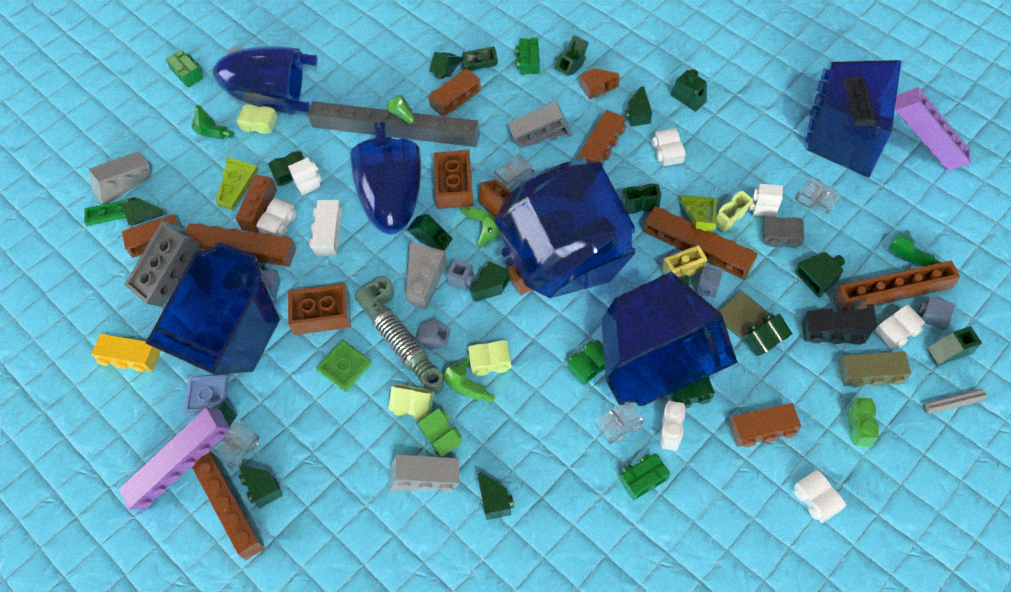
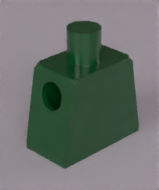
[671,69,707,112]
[794,252,845,298]

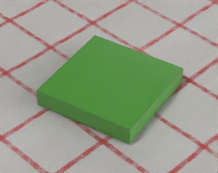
[316,340,372,392]

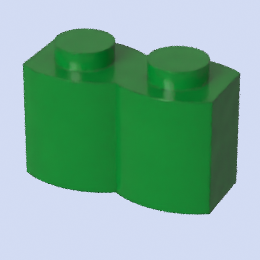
[568,340,614,385]

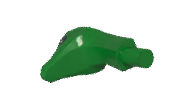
[191,105,234,139]
[888,230,942,267]

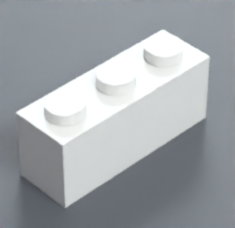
[309,200,342,256]

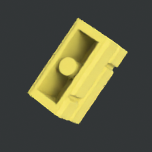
[662,245,707,284]

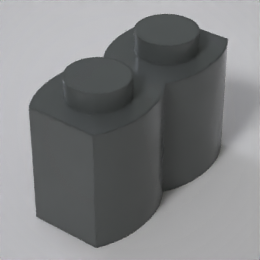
[763,217,805,248]

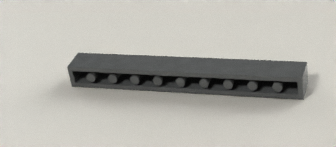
[307,101,480,147]

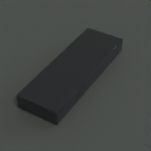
[844,77,876,126]

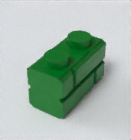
[516,38,540,75]
[166,50,203,87]
[619,453,671,501]

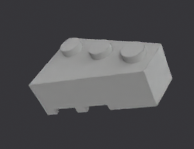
[509,101,572,148]
[88,151,151,205]
[406,242,447,309]
[389,454,459,492]

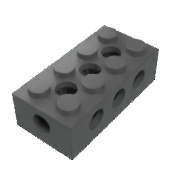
[124,221,201,307]

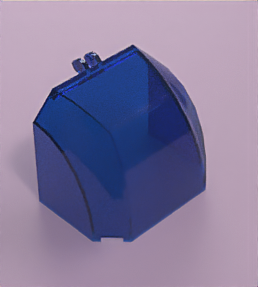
[495,157,635,299]

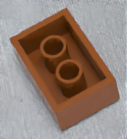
[434,150,474,209]
[288,283,351,335]

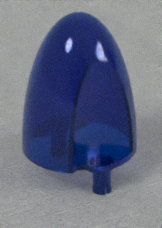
[213,46,318,115]
[350,122,421,235]

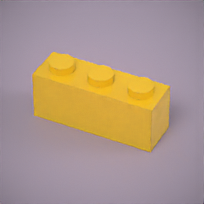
[91,334,161,372]

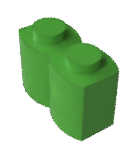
[847,398,879,447]

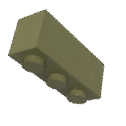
[838,351,912,388]

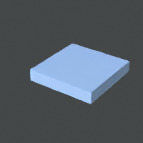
[183,375,229,416]

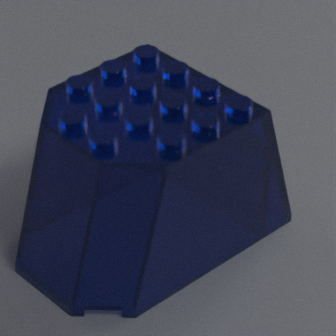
[805,59,902,177]
[146,242,280,375]
[601,271,738,406]

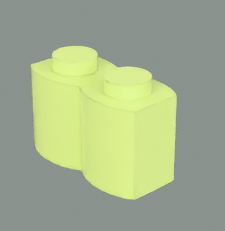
[236,105,278,134]
[716,191,753,232]
[468,341,512,376]
[388,384,434,420]

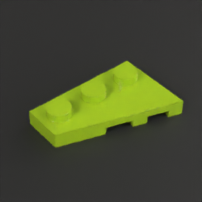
[216,157,259,211]
[680,195,717,231]

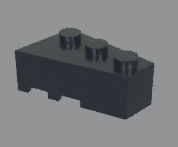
[802,304,877,345]

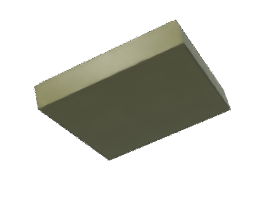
[715,290,770,342]

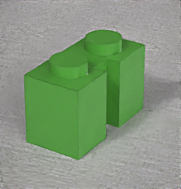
[416,408,462,457]

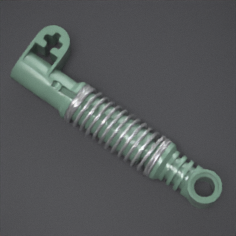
[355,277,444,395]

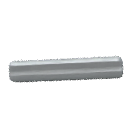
[924,389,987,414]

